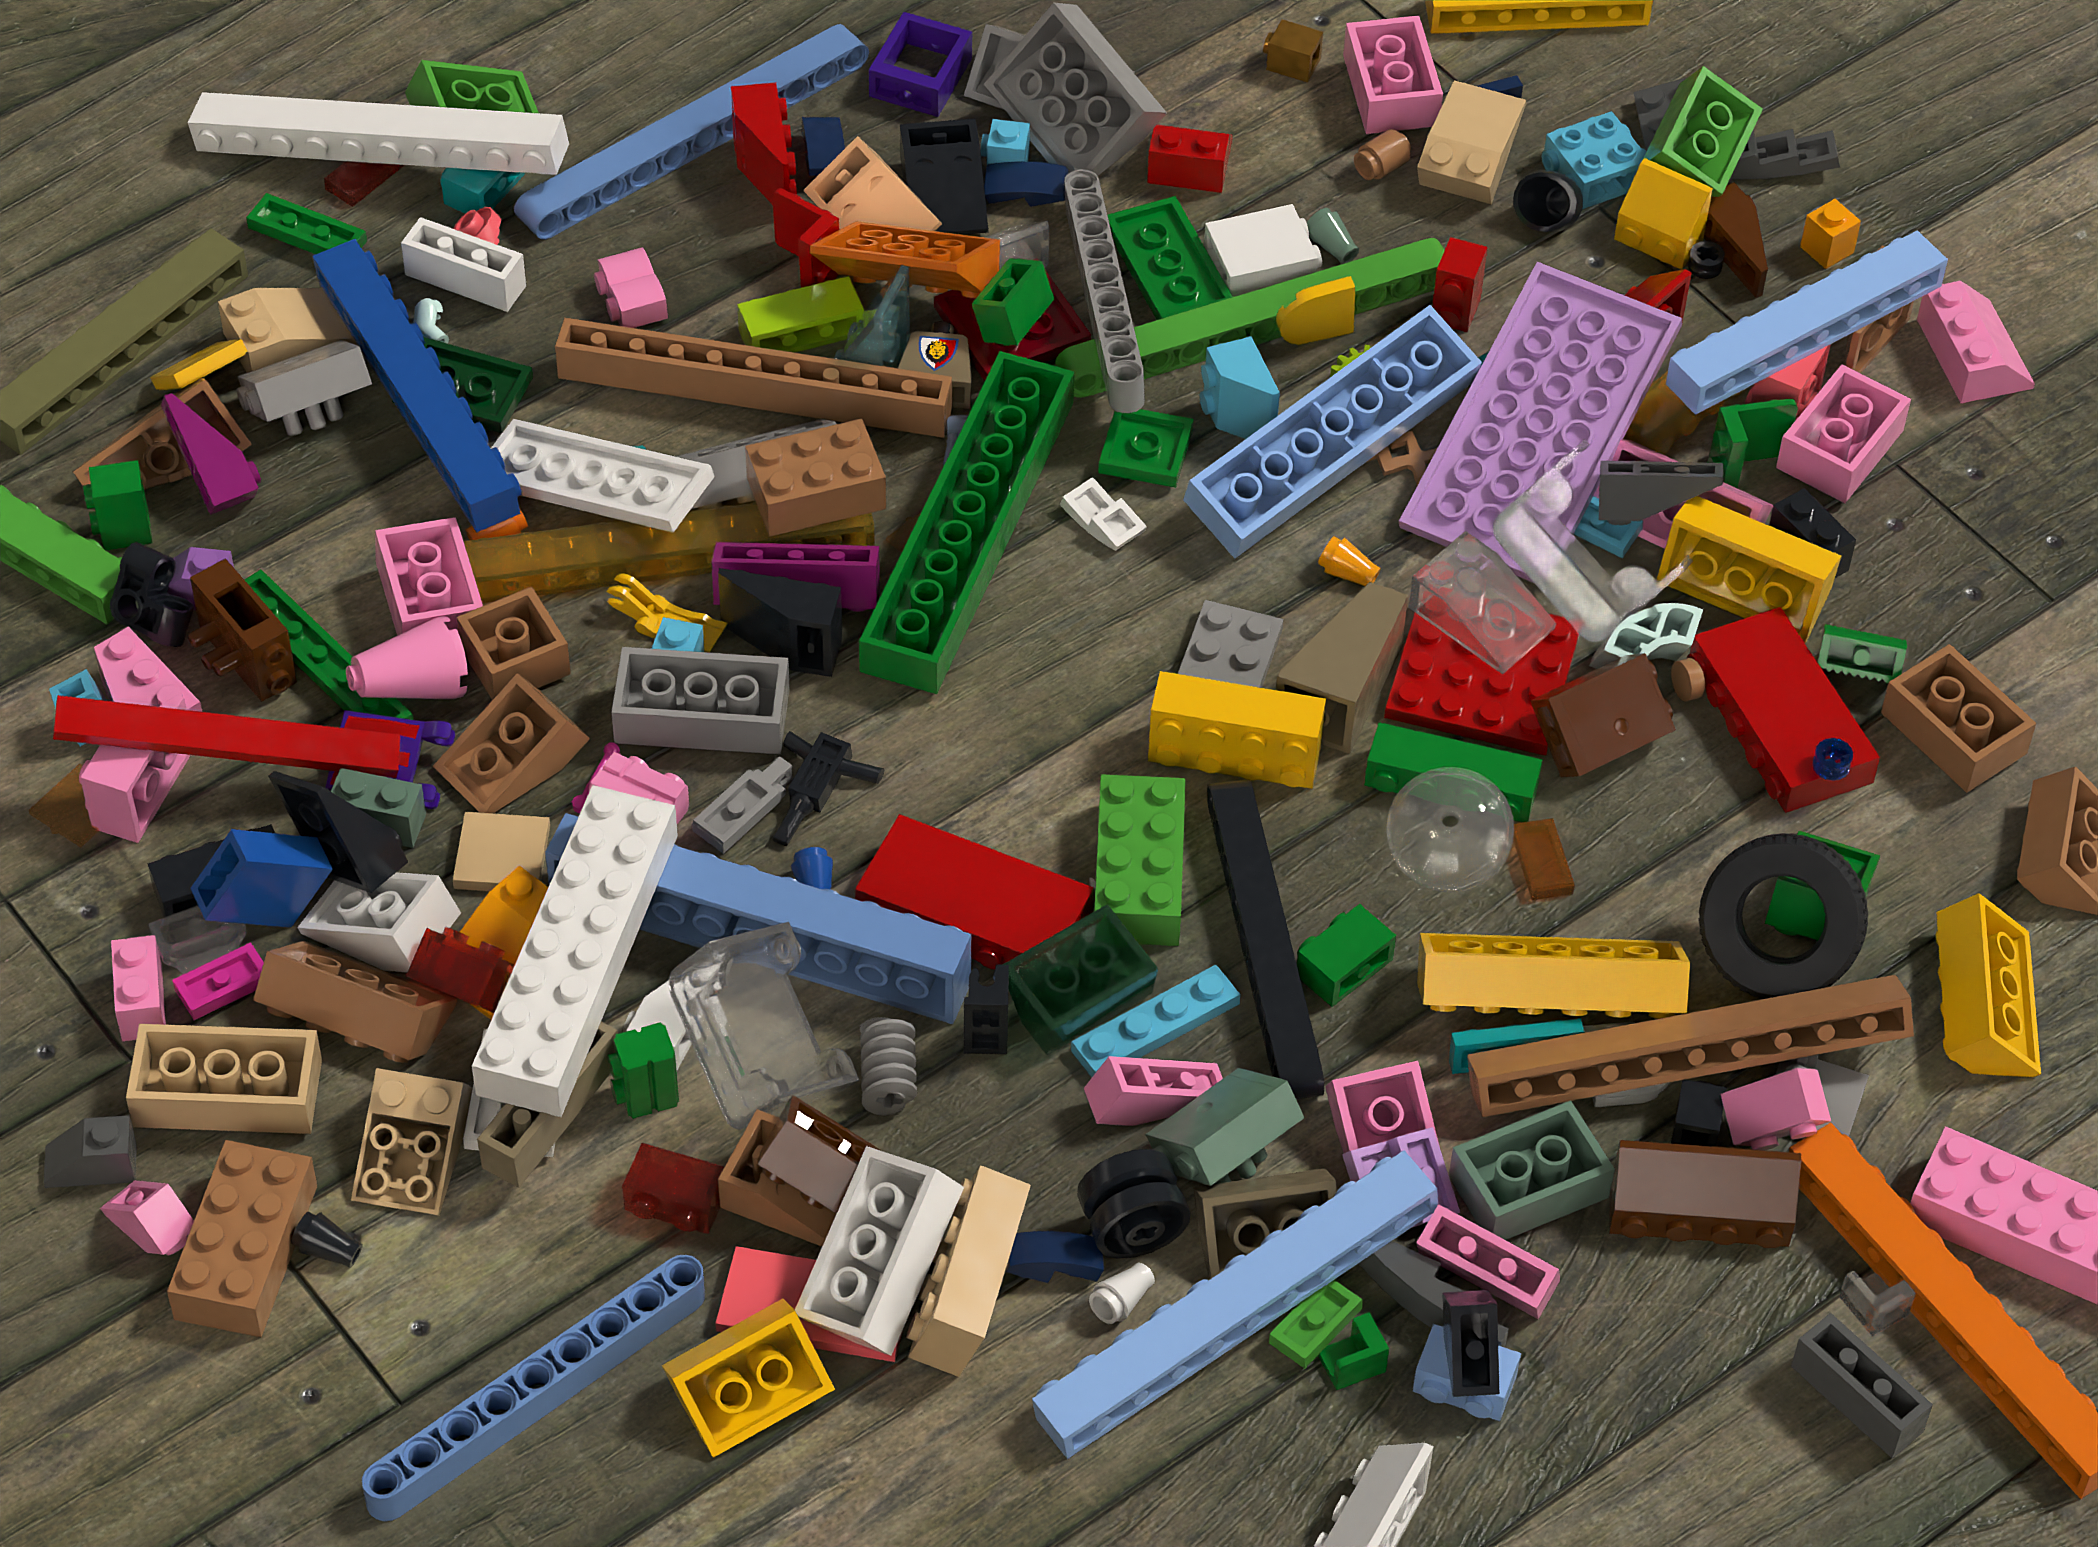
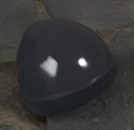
[1513,170,1583,232]

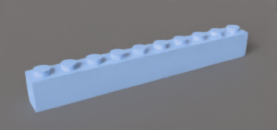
[1032,1150,1438,1459]

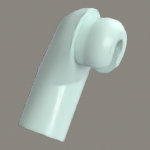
[413,298,449,344]

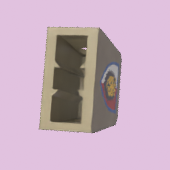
[898,321,971,409]

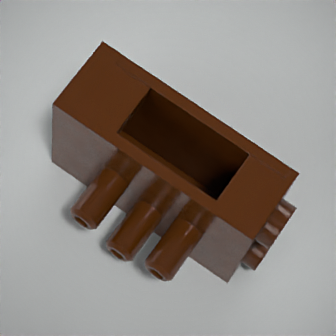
[188,558,297,702]
[1530,653,1676,777]

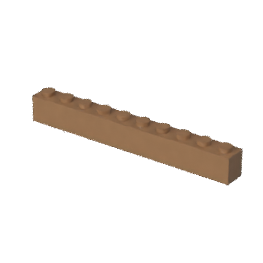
[555,318,952,438]
[1467,975,1914,1117]

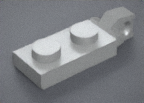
[692,756,793,854]

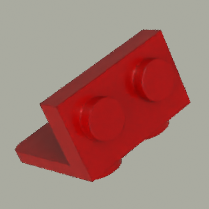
[772,188,839,288]

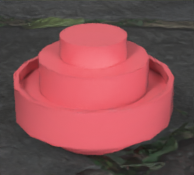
[454,207,501,245]

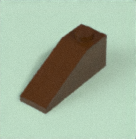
[1704,182,1768,298]

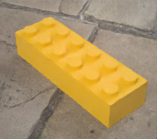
[1417,933,1690,1019]

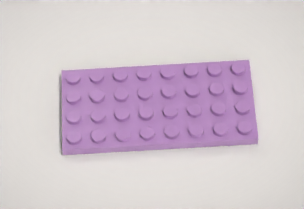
[1399,262,1682,588]

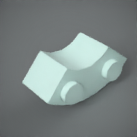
[1589,603,1703,669]

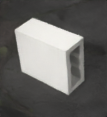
[1204,204,1322,297]

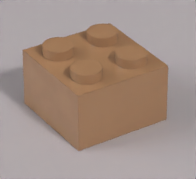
[456,587,571,700]

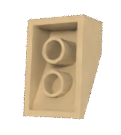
[1417,80,1526,205]
[218,288,358,373]

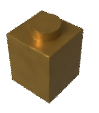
[1263,19,1323,83]

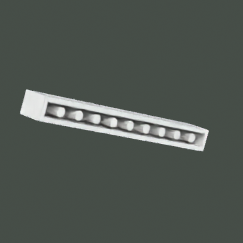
[188,92,569,175]

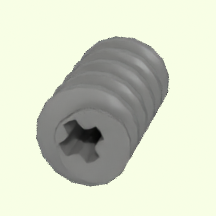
[860,1017,917,1116]

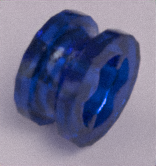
[1812,738,1853,781]

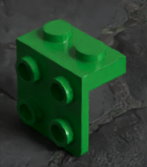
[1707,399,1798,489]

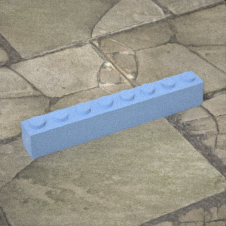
[1666,230,1948,415]

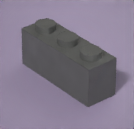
[1791,1313,1933,1459]

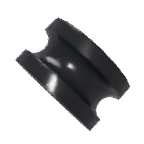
[1688,241,1725,279]

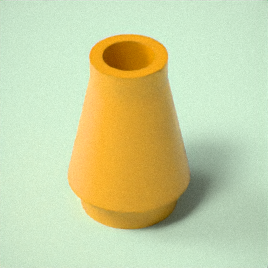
[1318,536,1381,587]

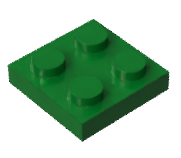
[1098,409,1194,488]

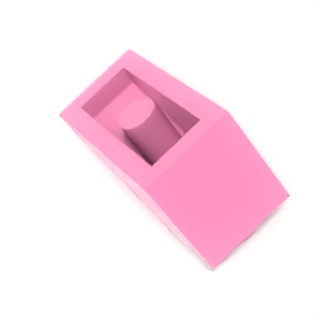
[100,1180,194,1255]

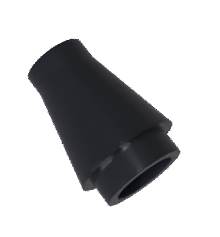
[291,1211,363,1268]

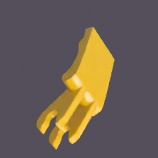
[606,574,728,653]

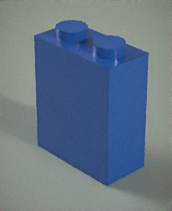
[190,829,332,927]

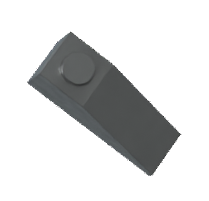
[1599,461,1723,525]

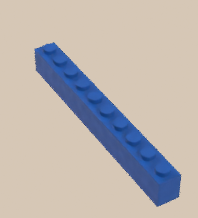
[312,239,522,532]

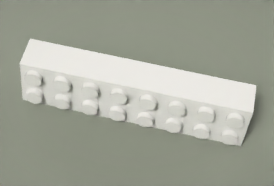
[472,785,678,1117]

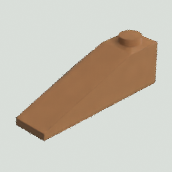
[72,378,252,490]

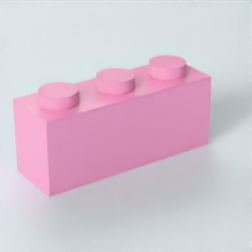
[1416,1204,1560,1319]

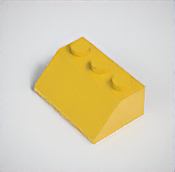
[662,1298,835,1458]

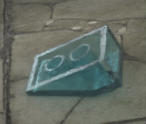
[834,265,910,368]

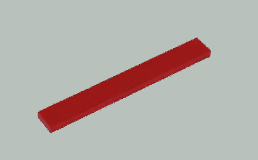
[53,695,400,778]

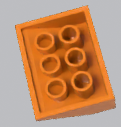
[810,221,1000,298]

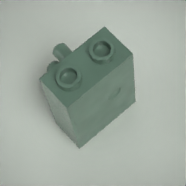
[1145,1068,1304,1186]

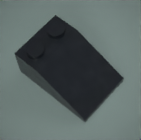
[268,771,408,893]

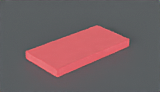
[715,1246,903,1362]

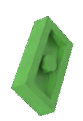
[1269,1280,1362,1369]

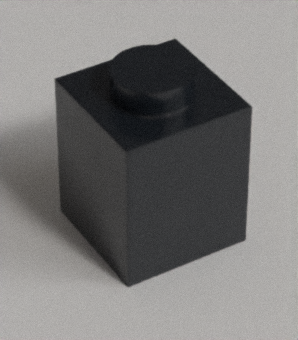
[1671,1079,1727,1147]

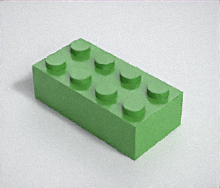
[1093,774,1185,946]

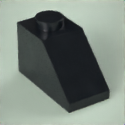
[1442,1290,1500,1397]

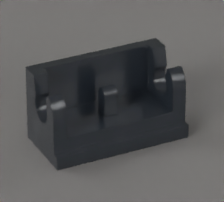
[964,965,1009,1054]

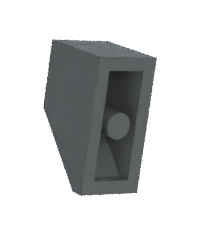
[44,1115,137,1188]

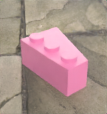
[94,626,202,712]

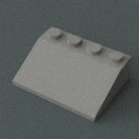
[984,2,1167,176]

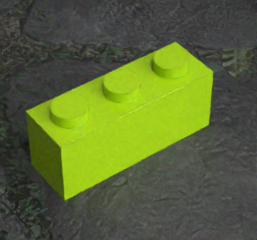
[737,276,864,353]

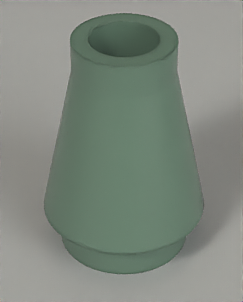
[1307,208,1359,264]

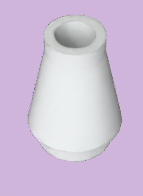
[1089,1263,1155,1324]

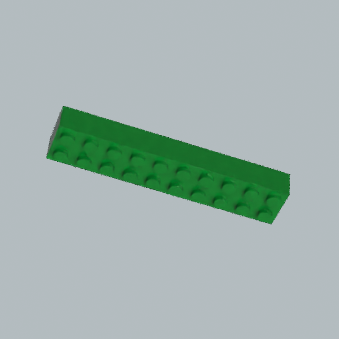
[859,351,1075,694]

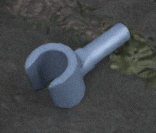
[943,415,968,465]

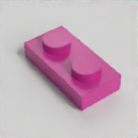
[172,942,264,1020]

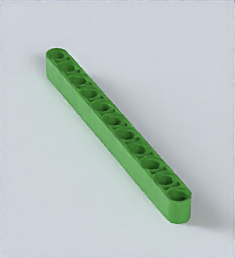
[1055,238,1445,398]

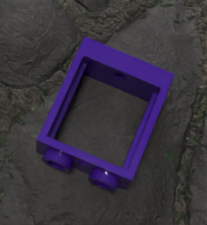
[869,12,972,117]

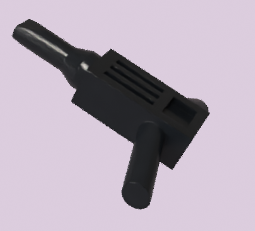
[773,731,884,846]

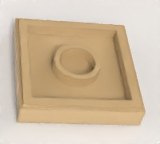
[453,812,550,891]

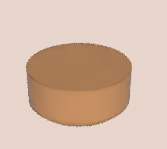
[1671,658,1705,701]

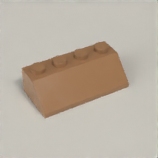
[253,941,457,1063]

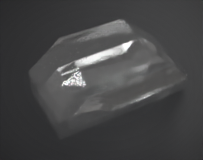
[148,906,247,974]

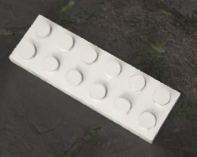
[490,419,715,533]

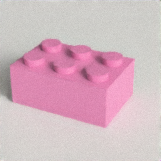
[1343,16,1443,134]
[1776,364,1911,503]

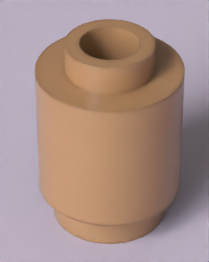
[1354,129,1411,180]

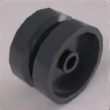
[1077,1149,1191,1259]

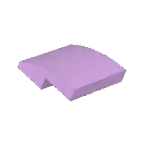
[1342,1127,1460,1228]

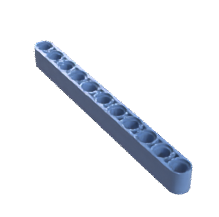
[514,24,869,239]

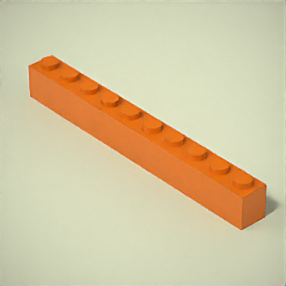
[1789,1122,2098,1499]

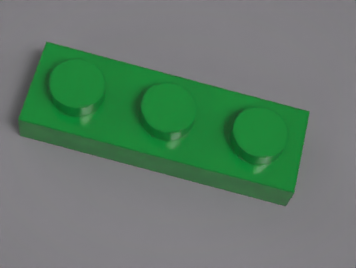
[246,193,367,254]

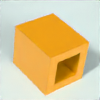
[1800,199,1861,269]

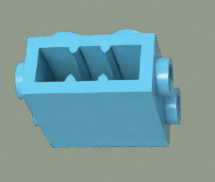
[1542,111,1647,209]

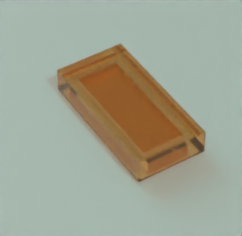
[1511,818,1575,900]

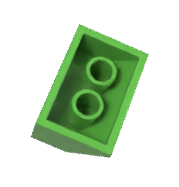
[1643,66,1763,197]

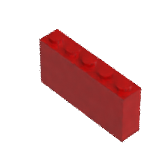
[1687,607,1880,813]
[855,814,1094,989]

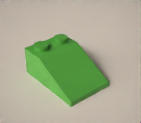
[405,60,539,113]

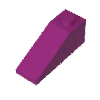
[161,393,261,515]

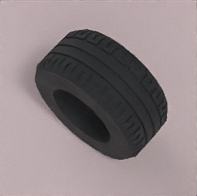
[1698,833,1868,999]

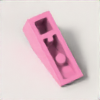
[1083,1056,1223,1126]

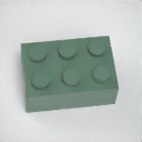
[1449,1100,1615,1240]

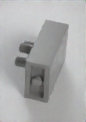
[236,340,372,436]

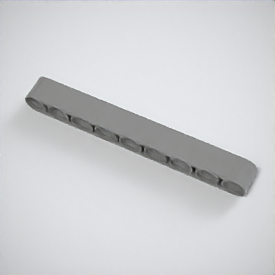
[1064,169,1145,413]

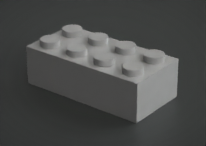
[611,647,789,754]

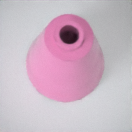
[346,617,468,699]

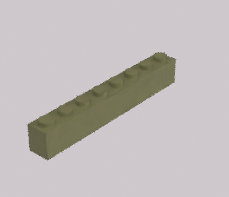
[0,228,249,455]

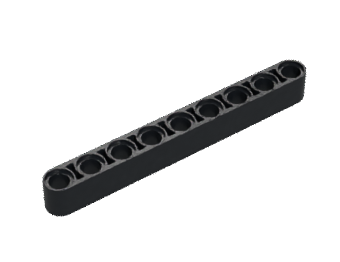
[1207,779,1324,1099]

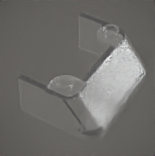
[1493,439,1693,641]

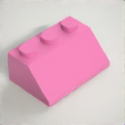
[1917,281,2035,403]
[375,517,483,636]

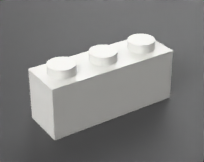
[401,217,526,312]

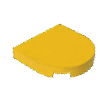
[1276,276,1355,345]

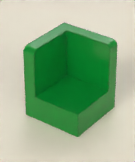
[1318,1312,1389,1391]

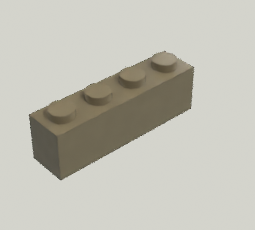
[477,1021,618,1188]

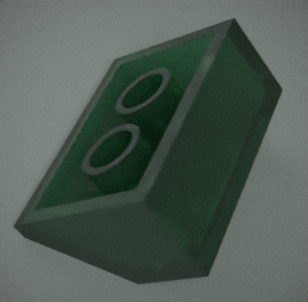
[1003,904,1158,1055]

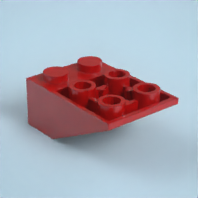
[731,82,797,205]

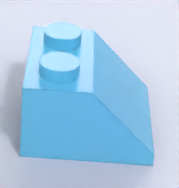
[1199,336,1280,439]

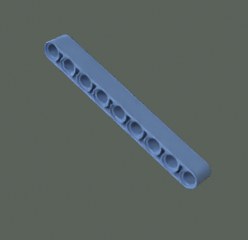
[362,1255,705,1521]

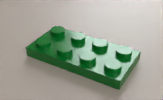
[1107,196,1233,320]

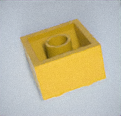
[1614,158,1713,270]

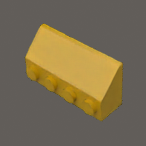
[1656,496,1841,643]
[1935,893,2041,1077]

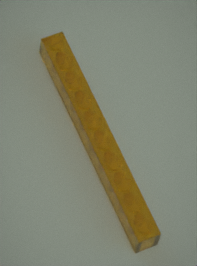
[463,503,875,603]

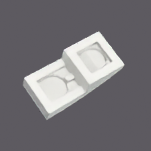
[1060,477,1147,551]

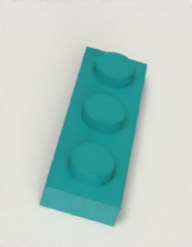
[1449,1019,1585,1074]

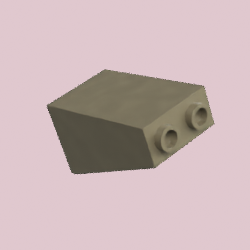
[1276,582,1408,754]

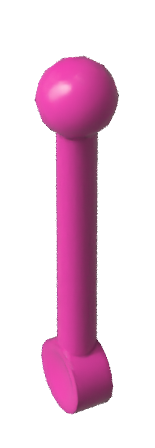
[572,742,620,813]

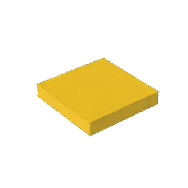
[150,339,248,391]

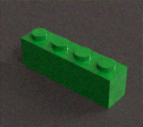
[1364,722,1543,824]

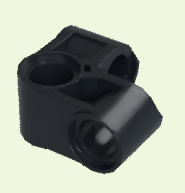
[110,542,194,647]

